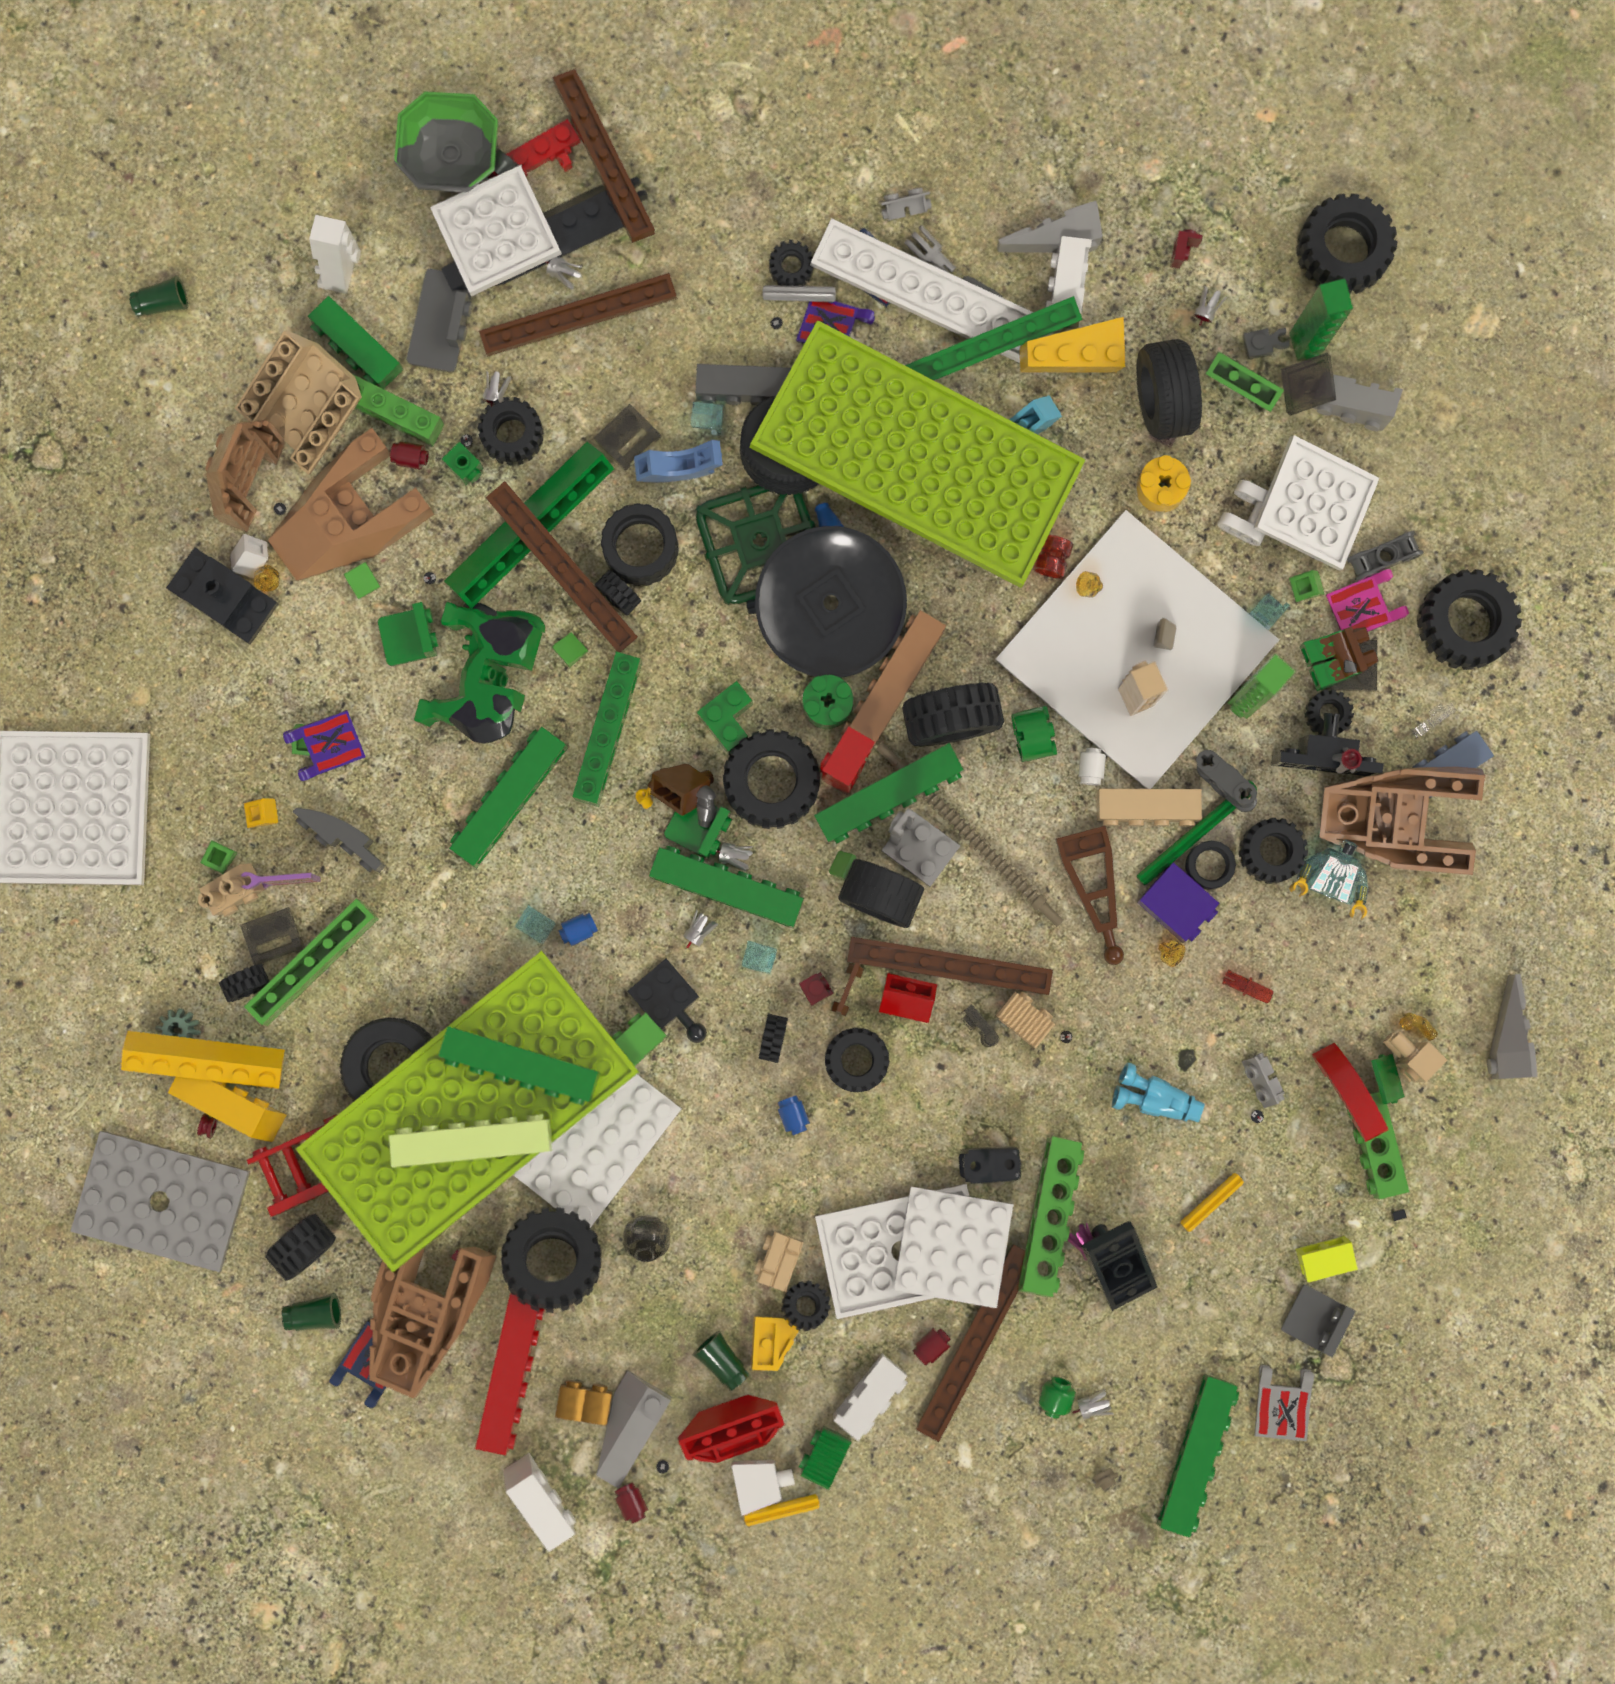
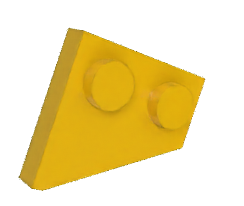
[751,1316,799,1371]

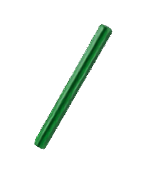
[1136,780,1257,885]

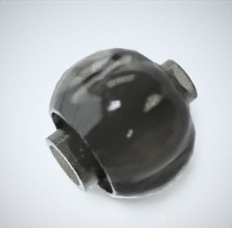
[623,1215,671,1262]

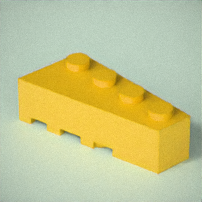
[1019,317,1125,373]
[168,1077,287,1142]

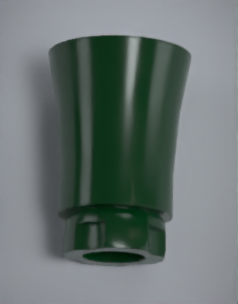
[129,275,188,317]
[281,1293,341,1331]
[692,1331,749,1391]

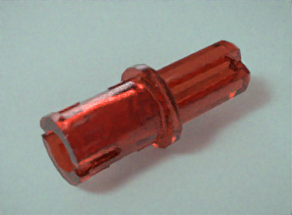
[1222,969,1274,1004]

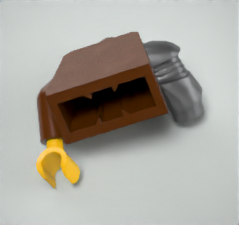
[635,764,716,827]

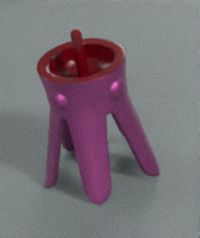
[1067,1223,1094,1260]

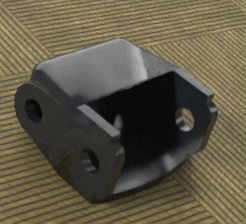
[959,1146,1021,1184]

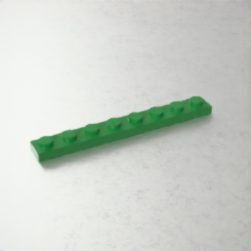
[905,296,1083,381]

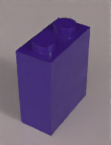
[1137,863,1220,943]

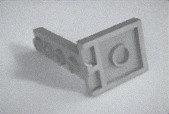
[881,808,960,887]

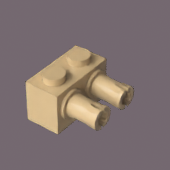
[198,863,265,917]
[1383,1031,1447,1083]

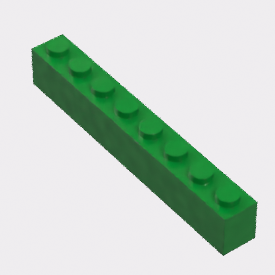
[444,442,615,609]

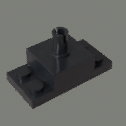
[166,547,279,645]
[1271,713,1384,777]
[1081,1221,1157,1311]

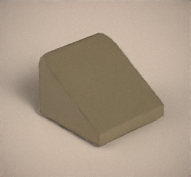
[1154,618,1176,650]

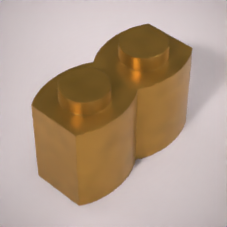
[555,1380,612,1425]

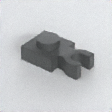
[1242,328,1290,360]

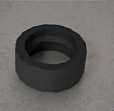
[1185,840,1236,890]

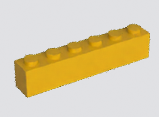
[121,1031,285,1089]

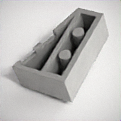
[1311,373,1403,431]

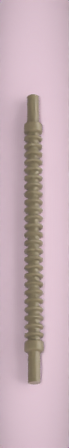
[876,742,1064,927]

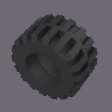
[478,397,544,466]
[1239,818,1308,884]
[825,1028,889,1092]
[265,1214,336,1281]

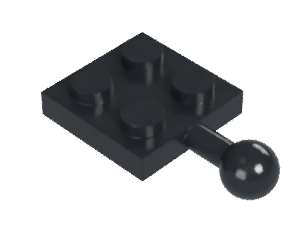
[627,958,707,1043]

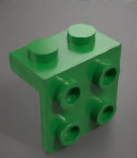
[378,602,439,666]
[664,806,733,859]

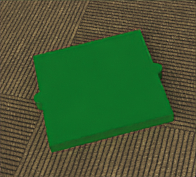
[1371,1054,1405,1105]

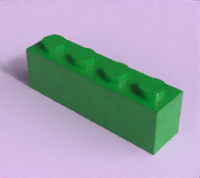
[308,295,403,389]

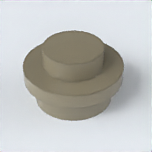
[1093,1468,1118,1491]

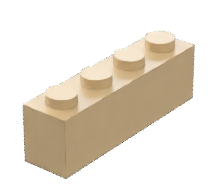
[1118,661,1168,716]
[1096,789,1202,827]

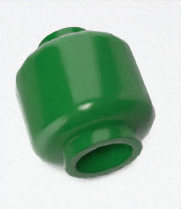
[1038,1377,1076,1419]

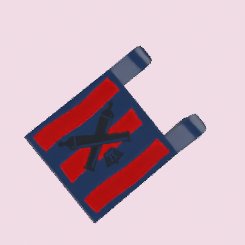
[329,1321,387,1409]

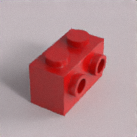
[879,973,938,1023]

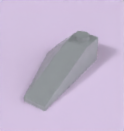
[997,201,1103,253]
[1487,974,1538,1079]
[596,1370,672,1489]

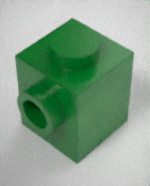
[442,442,484,485]

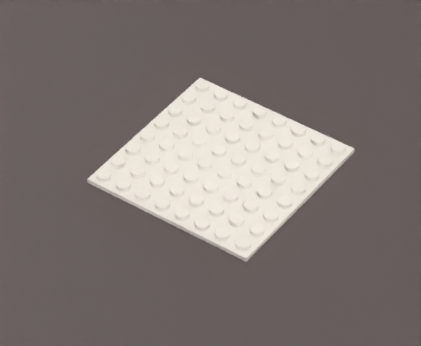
[995,510,1279,789]

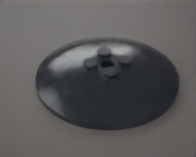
[755,526,907,678]

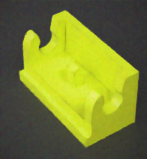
[1295,1236,1358,1282]

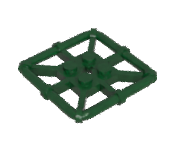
[694,485,816,606]

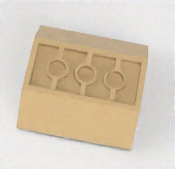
[235,330,362,475]

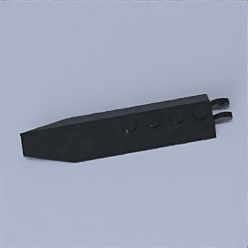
[441,176,648,291]

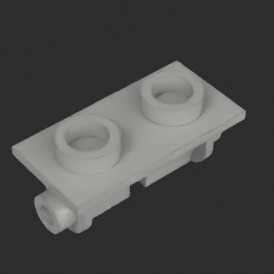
[879,187,932,221]
[1242,1052,1285,1108]

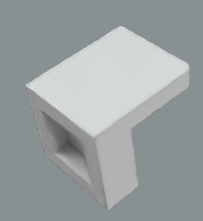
[230,534,268,579]

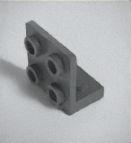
[1281,1284,1356,1358]

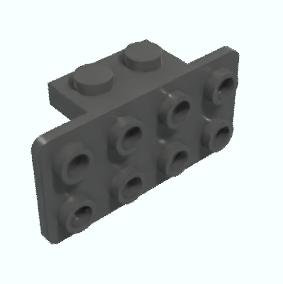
[407,268,472,373]

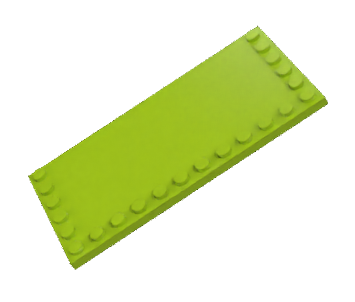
[749,320,1086,588]
[296,951,639,1272]

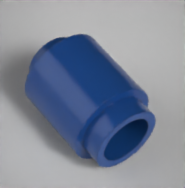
[558,913,598,947]
[778,1095,810,1135]

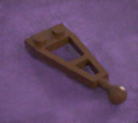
[1055,826,1124,965]

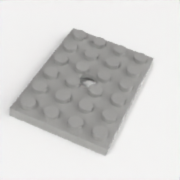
[70,1131,250,1272]

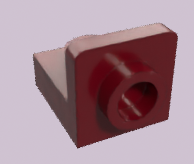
[1170,229,1203,269]

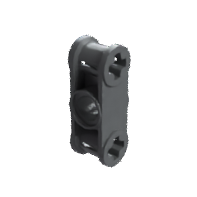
[1347,530,1424,582]
[1196,750,1257,812]

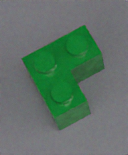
[697,681,753,755]

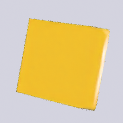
[244,798,278,828]

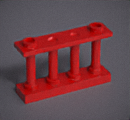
[247,1114,337,1217]

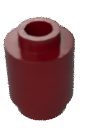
[390,441,429,470]
[912,1327,951,1366]
[614,1482,649,1524]

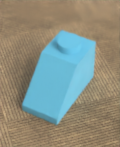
[1009,395,1062,434]

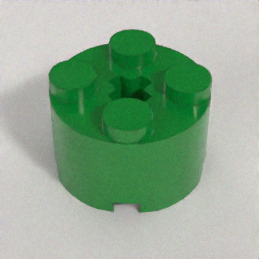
[802,675,853,730]
[1011,705,1057,762]

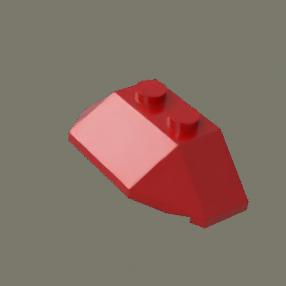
[678,1394,785,1463]

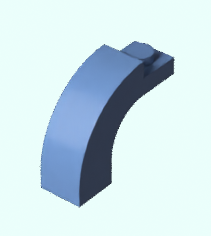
[634,440,723,482]

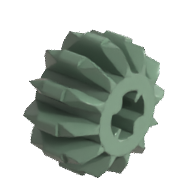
[155,1008,201,1039]

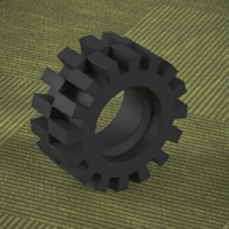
[769,240,814,286]
[595,570,641,616]
[1305,689,1354,735]
[219,964,270,1003]
[758,1014,788,1063]
[781,1281,831,1331]

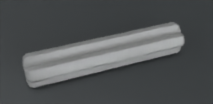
[762,285,836,302]

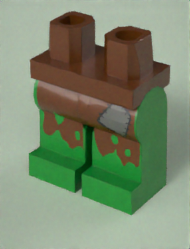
[1299,627,1379,691]

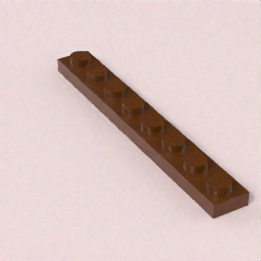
[553,69,655,243]
[479,273,677,357]
[485,481,638,652]
[847,937,1053,995]
[916,1244,1025,1442]

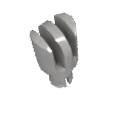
[904,225,957,273]

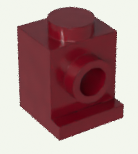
[799,972,833,1007]

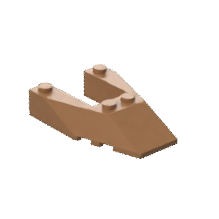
[205,420,286,532]
[268,428,434,581]
[1319,767,1485,875]
[369,1246,497,1399]

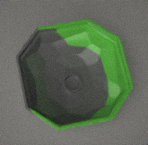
[394,92,498,192]

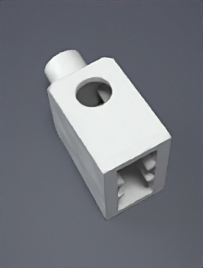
[732,1460,795,1515]

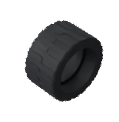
[601,503,679,586]
[838,859,925,928]

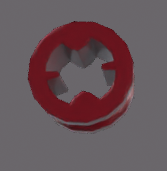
[197,1113,218,1139]

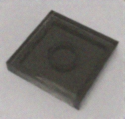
[1281,353,1337,416]

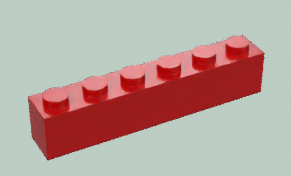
[475,1293,545,1456]

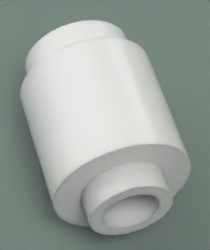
[1078,748,1106,785]

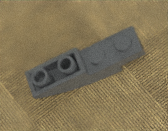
[293,808,386,873]

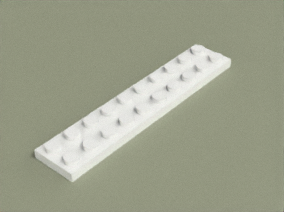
[810,219,1053,363]

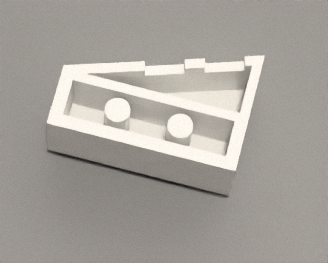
[309,215,361,294]
[1045,236,1092,328]
[833,1353,908,1441]
[503,1453,576,1552]

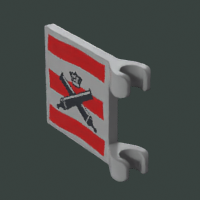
[1254,1365,1314,1441]

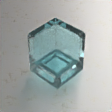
[691,402,724,436]
[1249,594,1290,630]
[515,905,556,944]
[742,941,778,975]

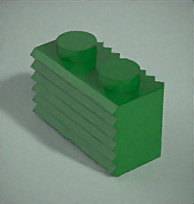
[798,1426,852,1490]

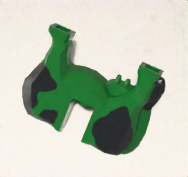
[414,601,545,744]

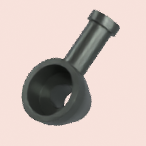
[494,145,519,175]

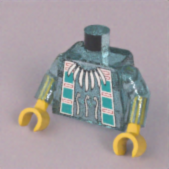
[1289,840,1368,920]

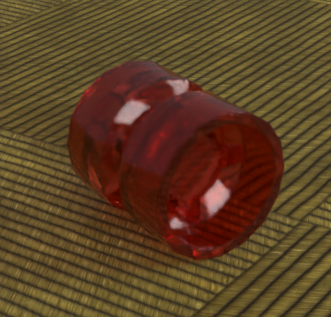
[1032,535,1074,579]

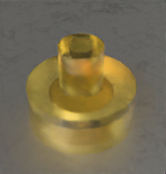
[254,565,280,592]
[1076,571,1103,598]
[1158,940,1186,967]

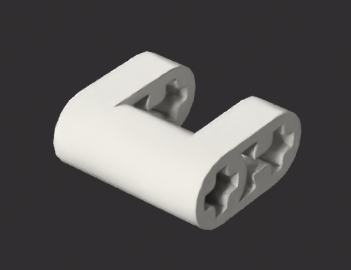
[1217,480,1268,546]

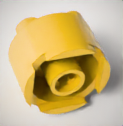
[1137,455,1191,512]

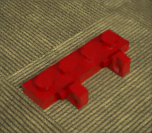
[487,119,581,180]

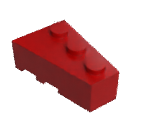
[820,726,875,795]

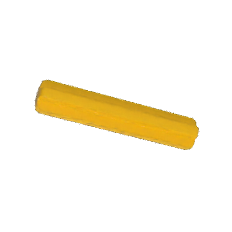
[1180,1173,1244,1232]
[743,1494,820,1526]

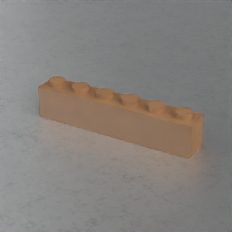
[840,610,946,757]

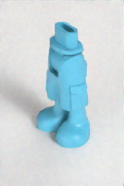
[1112,1062,1205,1123]

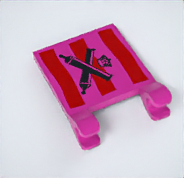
[1326,569,1409,632]

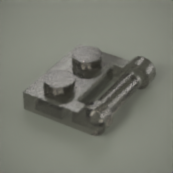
[594,404,661,471]
[240,907,305,966]
[961,1004,999,1048]

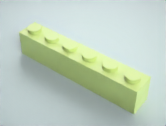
[389,1115,553,1167]

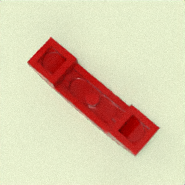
[1312,1042,1388,1142]

